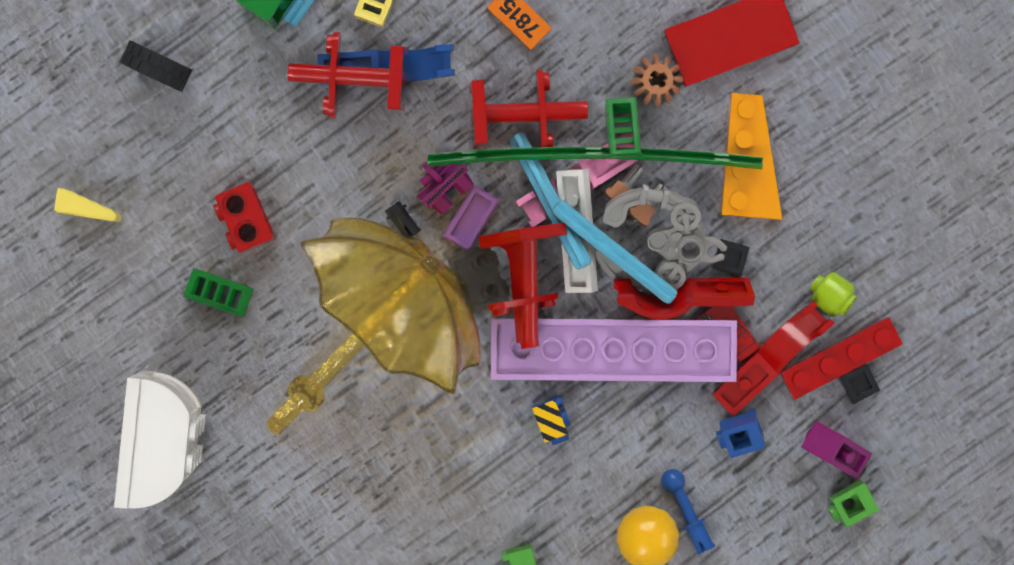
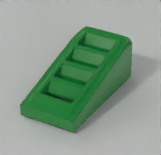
[605,97,641,159]
[183,268,254,317]

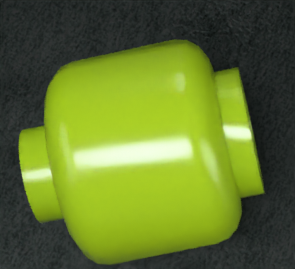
[809,272,857,317]

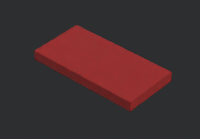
[664,0,800,88]

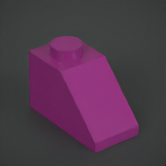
[801,421,872,479]

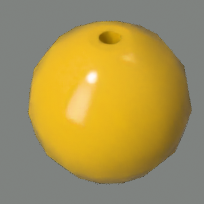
[616,505,680,565]

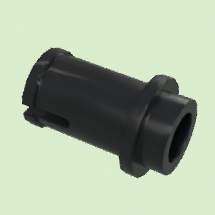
[385,201,421,241]

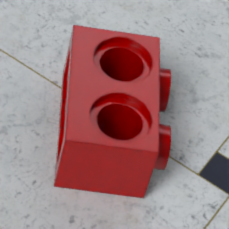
[213,182,276,253]

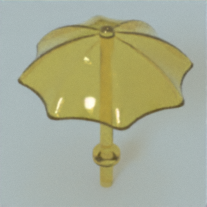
[266,217,481,435]

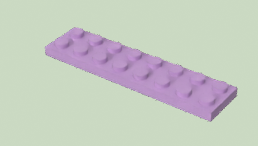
[491,318,737,382]

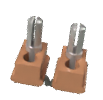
[604,164,666,226]

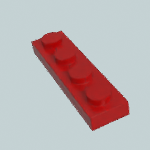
[780,317,903,400]

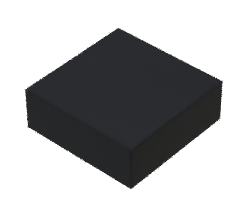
[711,239,750,276]
[838,363,880,404]

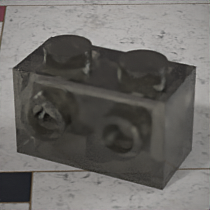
[447,246,509,317]

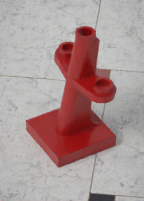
[287,32,408,118]
[469,70,588,148]
[478,223,567,349]

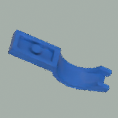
[317,44,455,86]

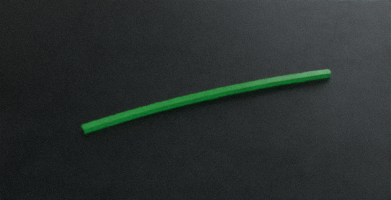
[427,147,763,170]

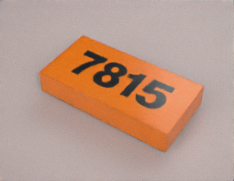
[487,0,552,51]

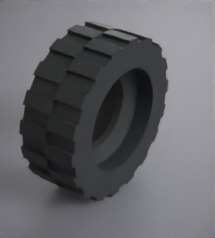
[119,40,192,92]

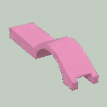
[514,133,638,227]

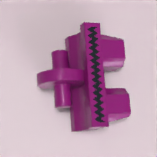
[417,162,474,215]

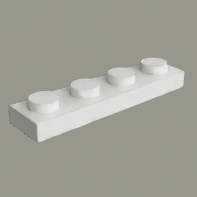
[556,169,598,293]

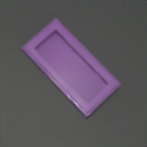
[442,185,500,252]

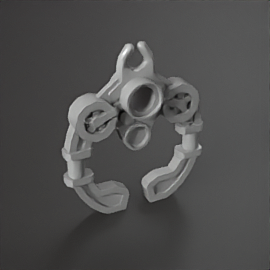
[595,184,727,291]

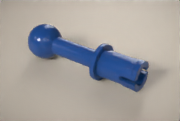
[661,469,715,555]

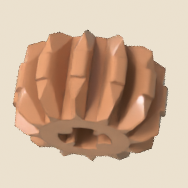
[630,54,683,107]

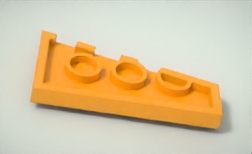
[720,93,782,220]

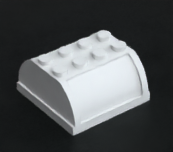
[114,371,206,509]

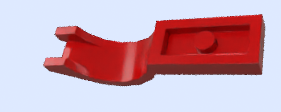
[613,277,755,320]
[712,301,835,416]

